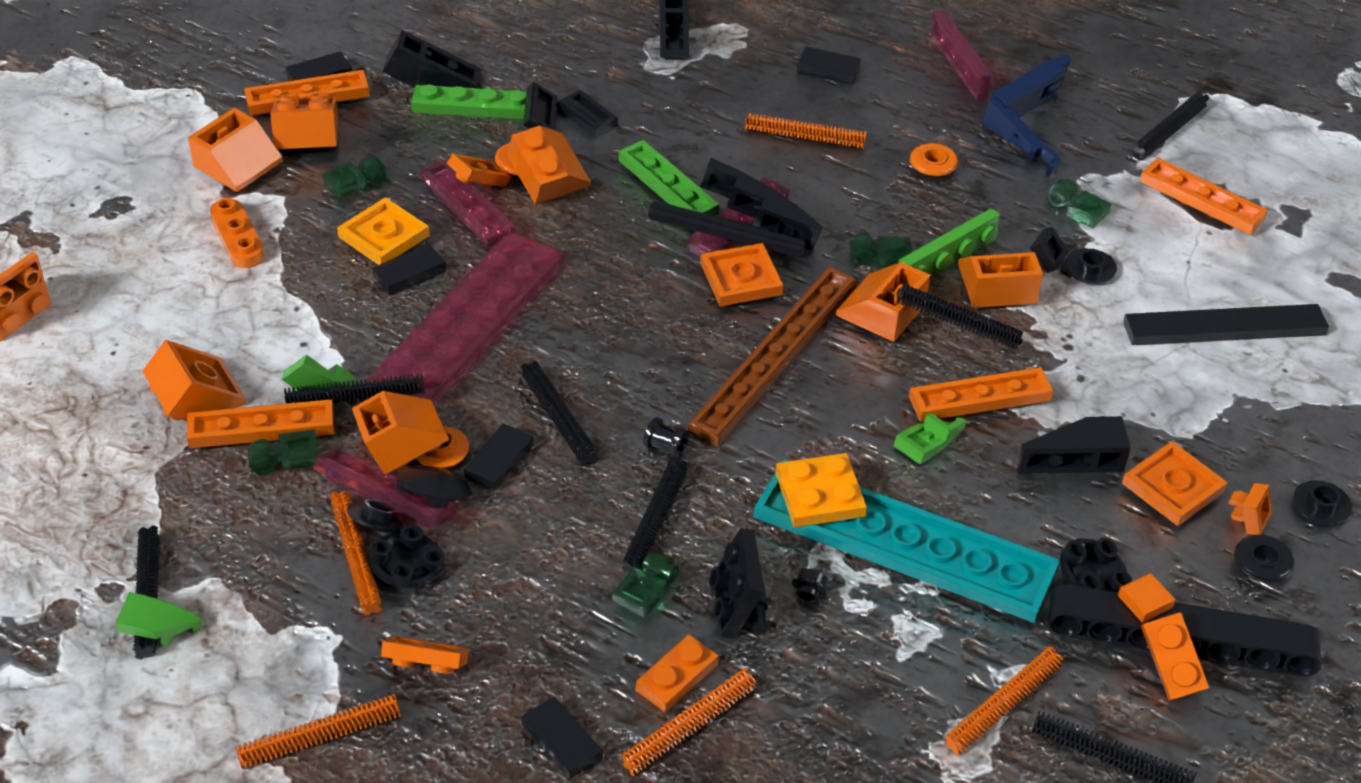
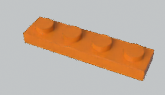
[244,70,370,116]
[1140,157,1268,235]
[909,367,1054,422]
[187,399,335,448]

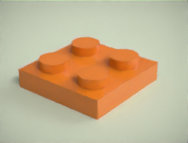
[700,243,783,307]
[1122,441,1228,526]

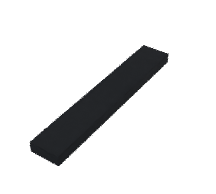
[1123,304,1329,345]

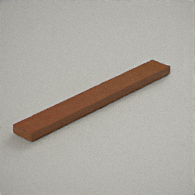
[688,267,857,447]

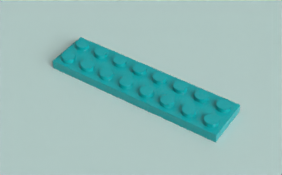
[753,459,1060,623]

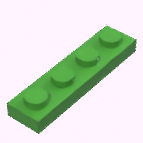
[411,85,527,120]
[619,140,720,216]
[898,208,1000,276]

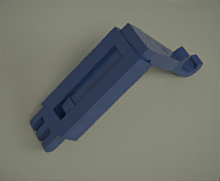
[982,54,1071,176]

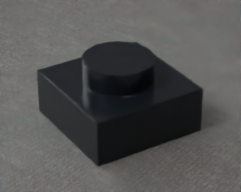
[1030,226,1069,273]

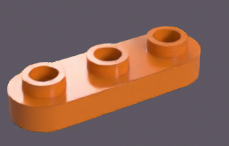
[210,198,264,268]

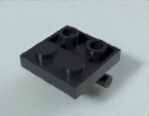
[709,528,768,639]

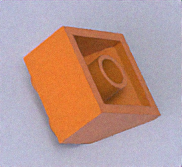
[507,126,591,205]
[142,340,247,421]

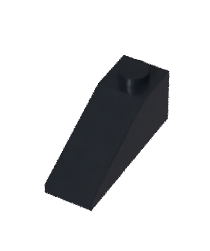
[382,30,481,89]
[1017,416,1131,473]

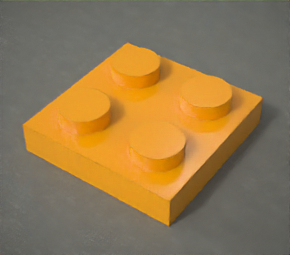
[337,197,430,265]
[775,453,867,528]

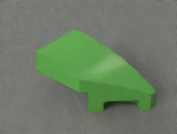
[282,354,359,391]
[893,413,967,465]
[116,592,202,646]

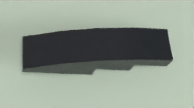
[659,0,689,58]
[700,158,823,251]

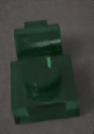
[322,157,387,199]
[1048,179,1112,229]
[849,233,912,267]
[247,429,320,475]
[613,552,679,618]

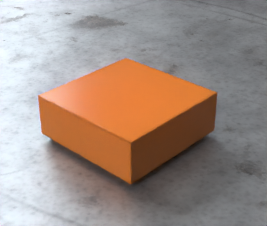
[1118,573,1176,623]

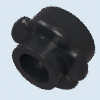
[791,568,828,602]

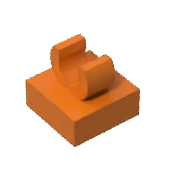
[1229,483,1273,535]

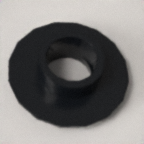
[1065,248,1117,285]
[1293,480,1352,525]
[347,500,404,533]
[1234,534,1295,582]

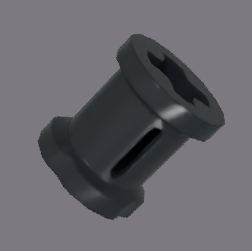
[643,417,690,459]

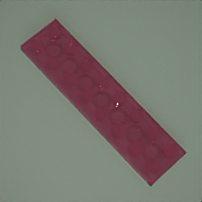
[360,231,564,405]

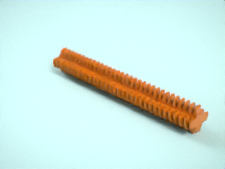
[745,113,866,149]
[330,491,383,615]
[945,646,1063,756]
[621,668,756,776]
[235,694,401,769]

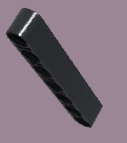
[1048,584,1321,677]

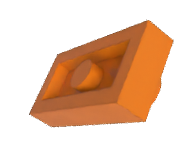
[447,153,511,188]
[1141,612,1209,701]
[636,634,718,713]
[381,635,469,674]

